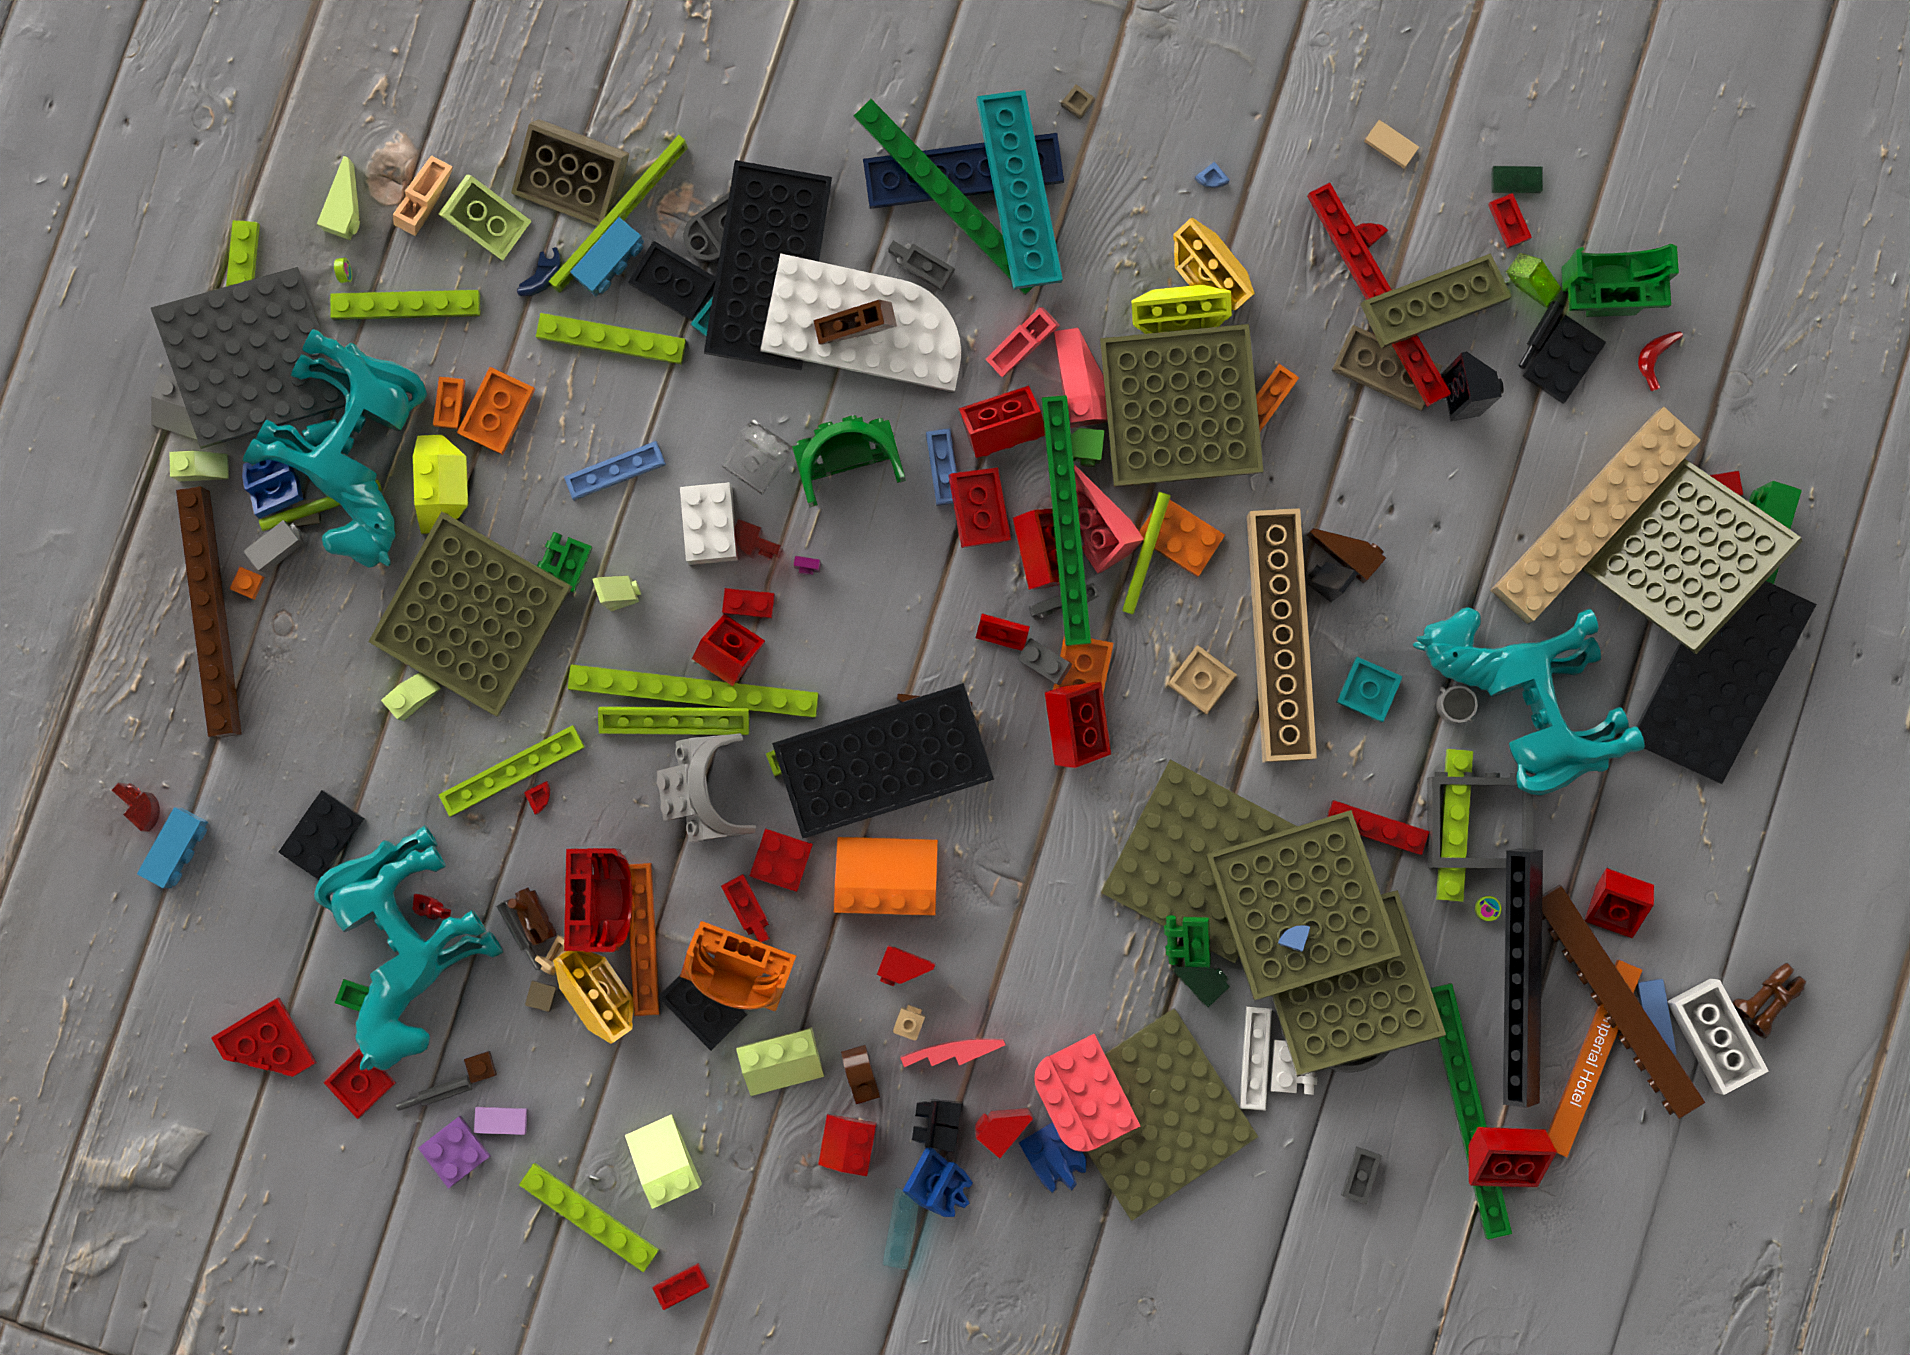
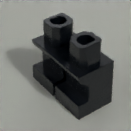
[912,1099,962,1152]

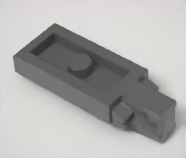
[888,240,955,291]
[1029,583,1099,619]

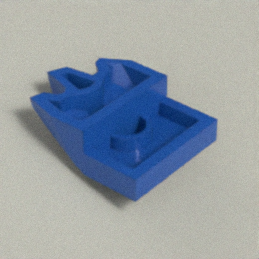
[242,460,304,519]
[1018,1122,1087,1193]
[903,1147,973,1217]

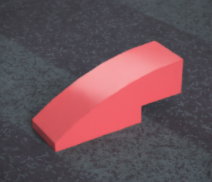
[985,307,1060,377]

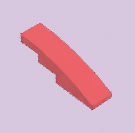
[900,1038,1006,1067]

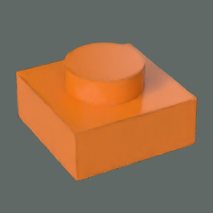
[230,567,265,600]

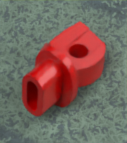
[412,894,451,920]

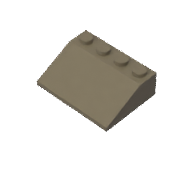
[511,119,630,226]

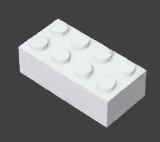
[1667,979,1769,1095]

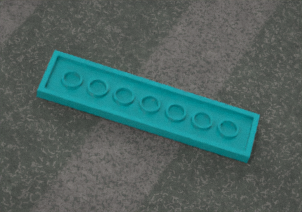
[976,90,1063,290]

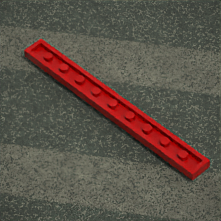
[1307,183,1451,407]

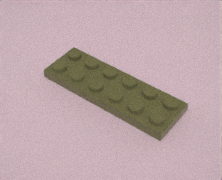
[1360,253,1512,349]

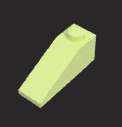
[317,156,360,240]
[592,576,641,612]

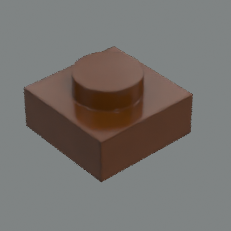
[464,1051,497,1083]

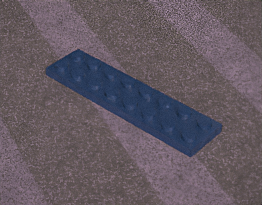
[863,133,1064,209]

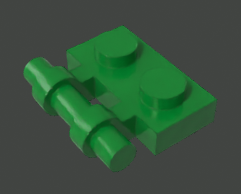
[537,532,593,593]
[1164,915,1211,968]

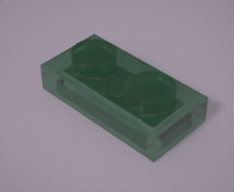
[1491,166,1543,193]

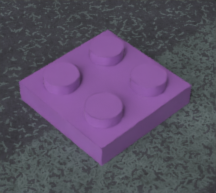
[418,1116,490,1188]

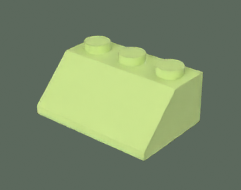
[736,1027,824,1096]

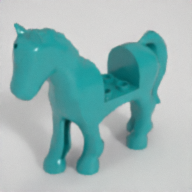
[242,329,427,568]
[1413,607,1645,795]
[314,825,503,1070]

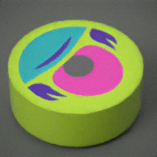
[334,257,352,283]
[1475,896,1502,921]

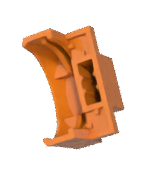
[680,921,796,1012]

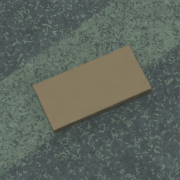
[1332,325,1443,411]

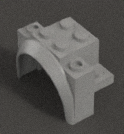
[657,733,756,843]

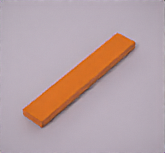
[629,863,660,1016]

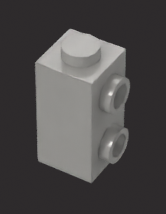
[243,520,304,574]

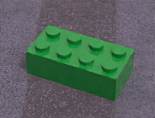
[1749,481,1802,584]

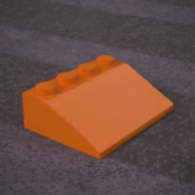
[834,837,938,915]

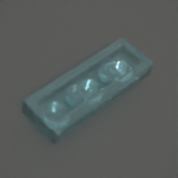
[883,1187,919,1270]

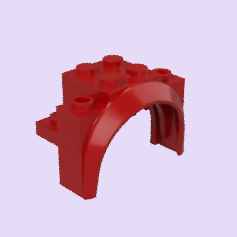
[564,848,633,952]

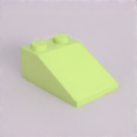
[438,175,531,261]
[625,1114,702,1209]

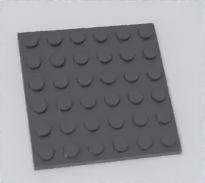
[151,267,346,449]

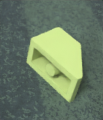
[169,451,229,482]
[381,672,442,721]

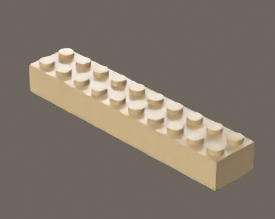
[1490,407,1701,624]
[1247,508,1317,763]

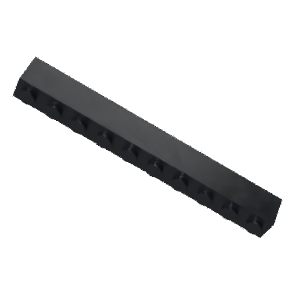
[1503,848,1543,1108]

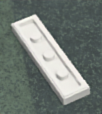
[1239,1006,1272,1111]

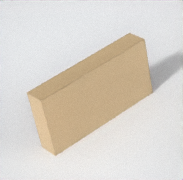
[1364,120,1419,169]

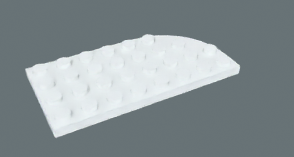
[761,254,961,392]

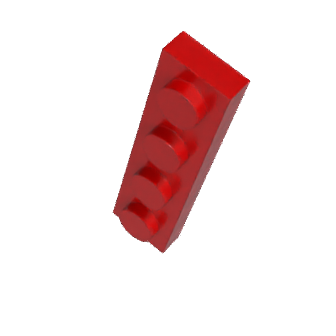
[1327,800,1429,855]

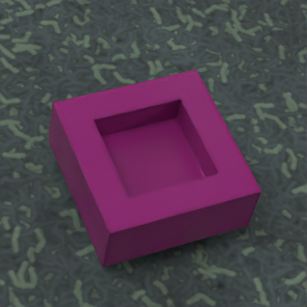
[793,556,821,575]

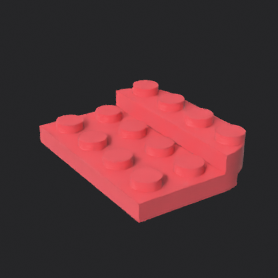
[1035,1034,1140,1152]

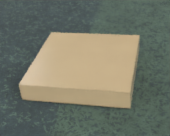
[1167,645,1237,715]

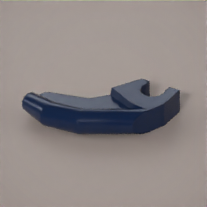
[517,247,562,296]

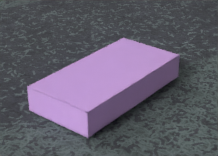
[474,1107,528,1135]

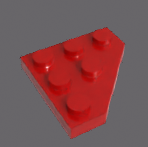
[211,998,317,1077]

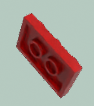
[948,467,1011,548]

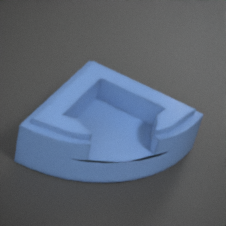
[1195,162,1230,188]
[1278,925,1310,952]

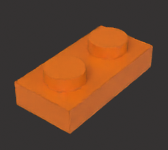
[433,376,466,429]

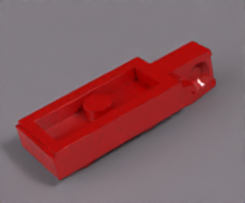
[721,874,770,943]

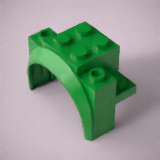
[1561,244,1679,317]
[792,415,906,508]

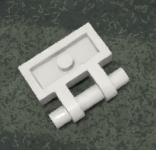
[1270,1039,1318,1095]

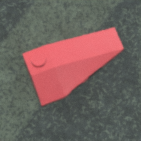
[1054,328,1108,428]
[1074,465,1144,574]

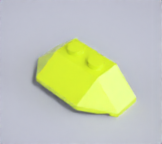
[1131,285,1232,334]
[413,434,468,534]

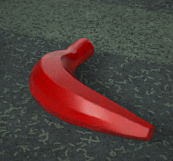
[1638,331,1683,391]

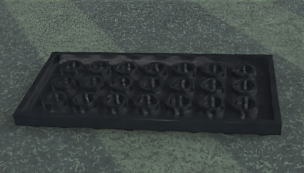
[704,160,832,370]
[1636,581,1817,784]
[772,683,994,839]

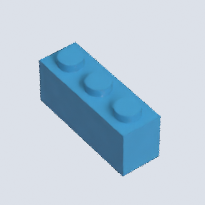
[570,217,644,297]
[137,807,208,888]

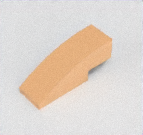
[393,155,453,236]

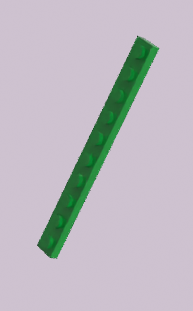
[853,99,1033,295]
[1041,395,1091,646]
[1431,983,1512,1240]

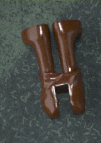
[1732,963,1806,1039]

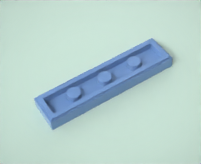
[564,441,666,501]

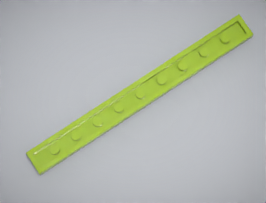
[567,664,819,718]

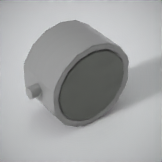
[1436,685,1478,724]

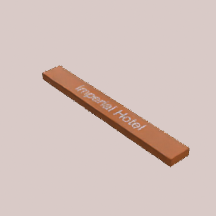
[1547,960,1642,1157]

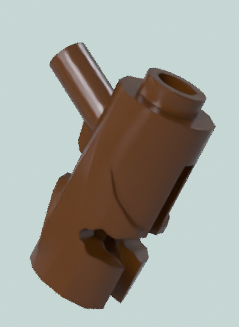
[508,887,557,946]

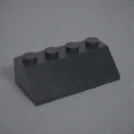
[1441,351,1504,421]

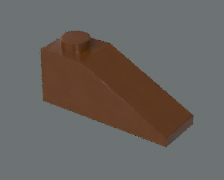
[813,300,897,345]
[1306,528,1386,583]

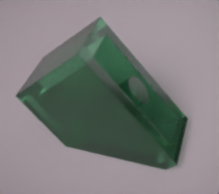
[1171,966,1230,1007]

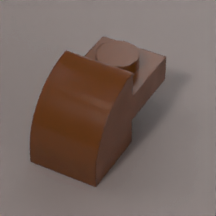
[841,1045,880,1104]

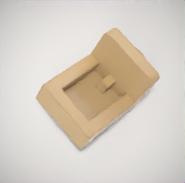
[535,935,566,975]
[893,1004,925,1041]

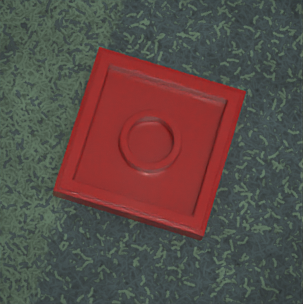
[323,1048,396,1119]

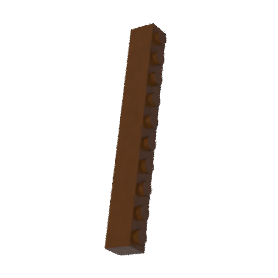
[176,486,242,738]
[1542,884,1706,1119]

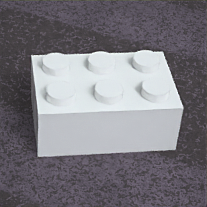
[680,482,739,565]

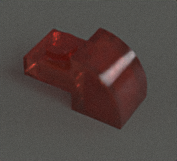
[735,519,783,560]
[112,783,160,832]

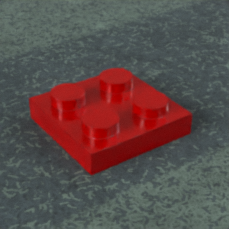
[749,828,813,892]

